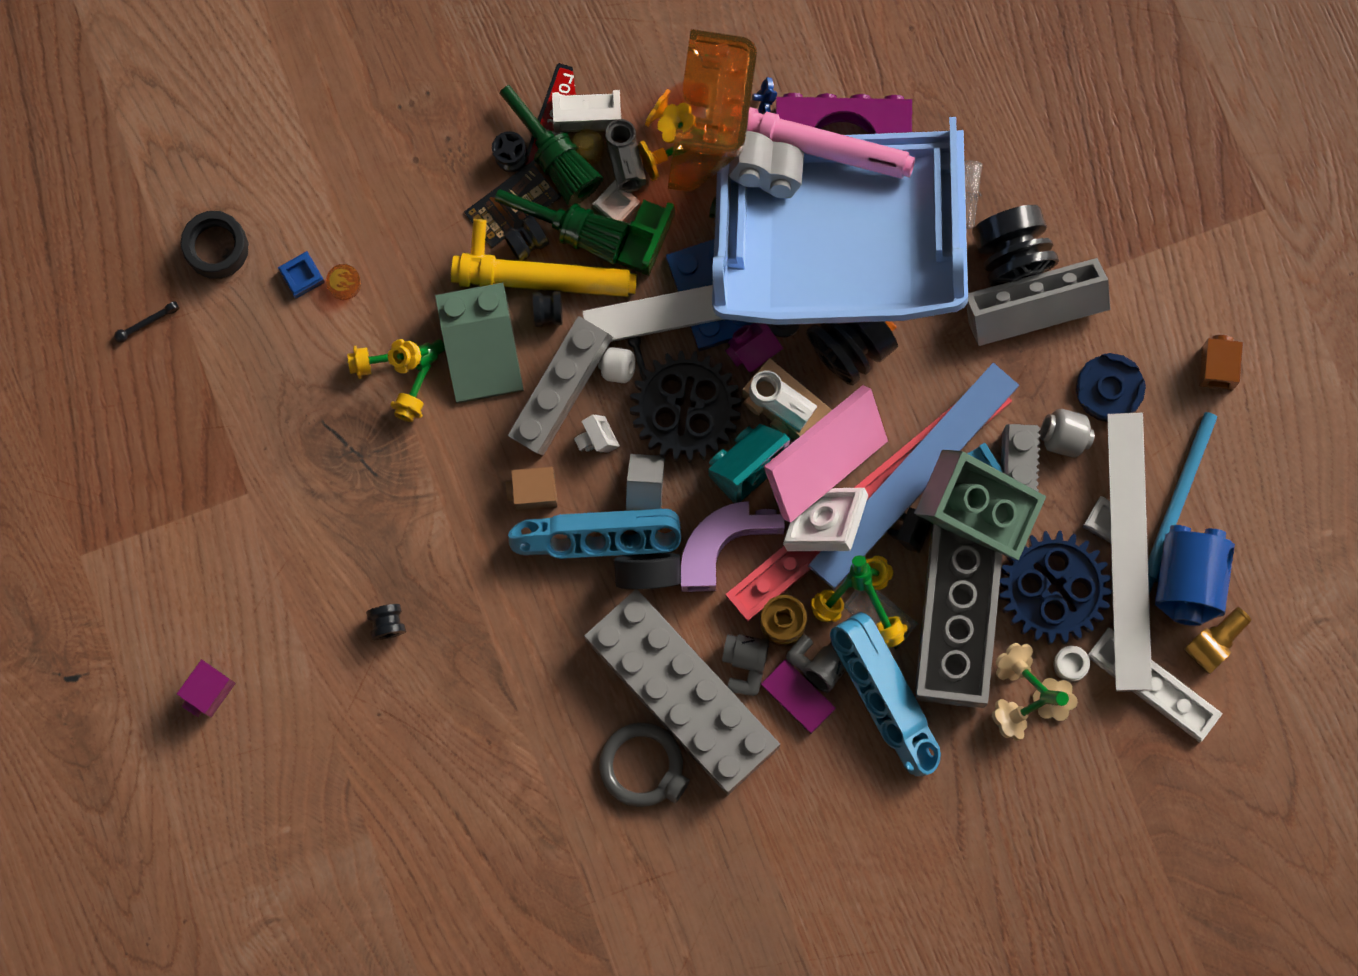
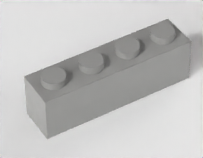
[966,258,1111,346]
[508,316,613,456]

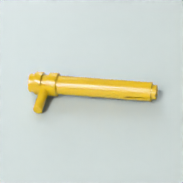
[451,219,637,297]

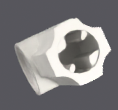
[749,370,817,432]

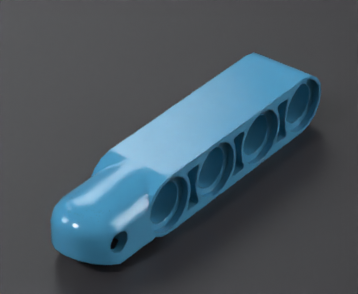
[508,509,681,559]
[830,612,941,777]

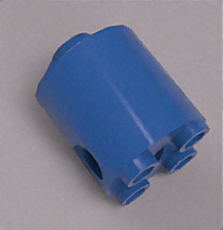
[1155,525,1235,626]

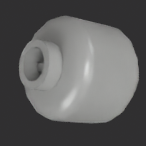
[1040,409,1095,458]

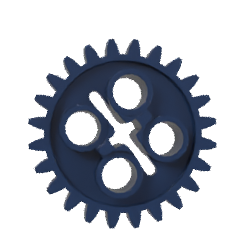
[998,531,1113,645]

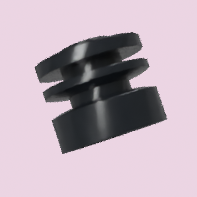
[972,205,1059,287]
[806,321,898,386]

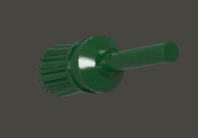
[499,85,604,206]
[495,189,630,265]

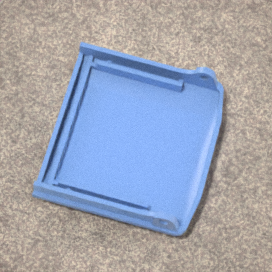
[712,117,968,325]

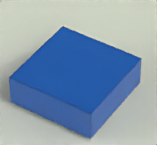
[278,251,325,299]

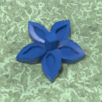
[752,77,777,114]

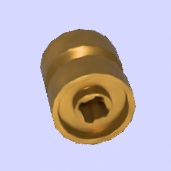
[760,595,807,647]

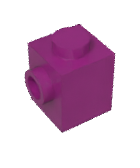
[177,659,236,718]

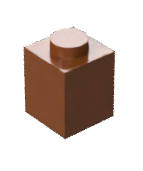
[1199,335,1243,390]

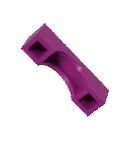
[776,93,912,134]

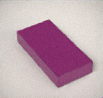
[761,659,836,734]

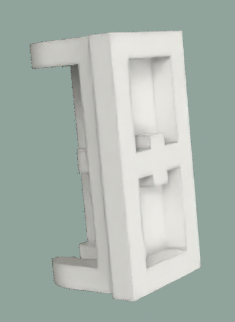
[552,90,621,133]

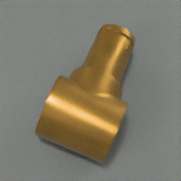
[1184,607,1252,674]

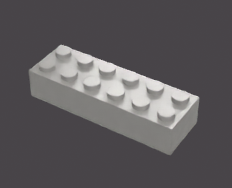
[914,523,1002,708]
[584,589,780,796]

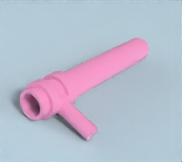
[731,106,915,179]

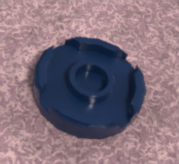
[1075,353,1146,422]

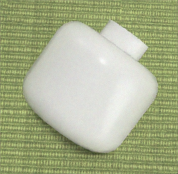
[598,347,635,383]

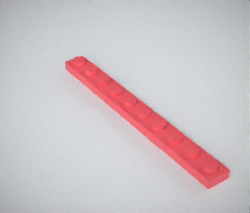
[725,398,1012,623]

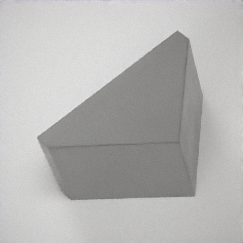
[626,454,665,511]

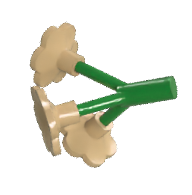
[992,643,1078,741]

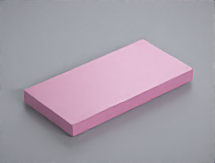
[764,385,888,523]

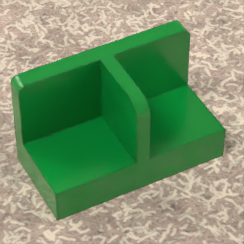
[618,199,675,276]

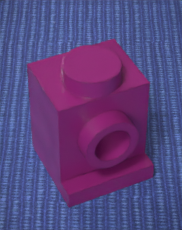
[725,323,784,372]

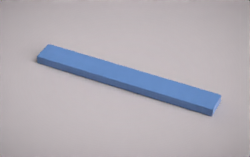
[808,363,1019,590]

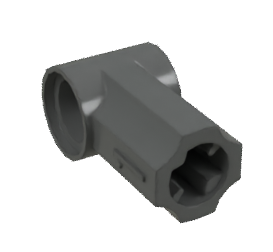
[605,119,646,193]

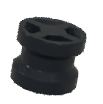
[492,131,529,172]
[533,291,563,327]
[366,604,406,640]

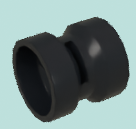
[503,215,549,261]

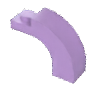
[681,501,785,592]

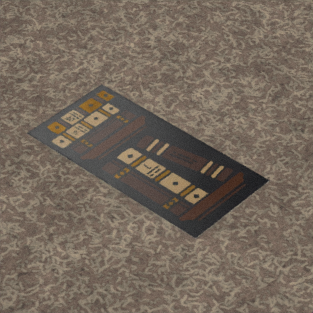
[464,160,561,248]

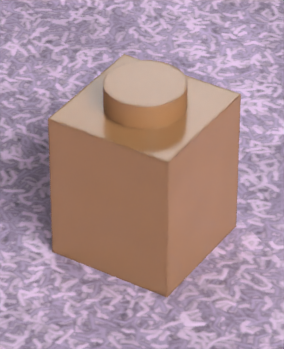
[506,466,558,511]

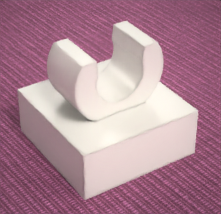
[574,414,620,453]

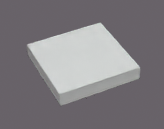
[783,488,868,551]

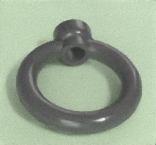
[599,723,690,807]

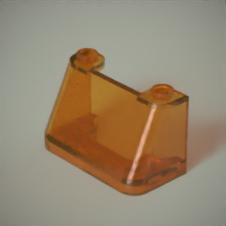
[668,29,757,191]

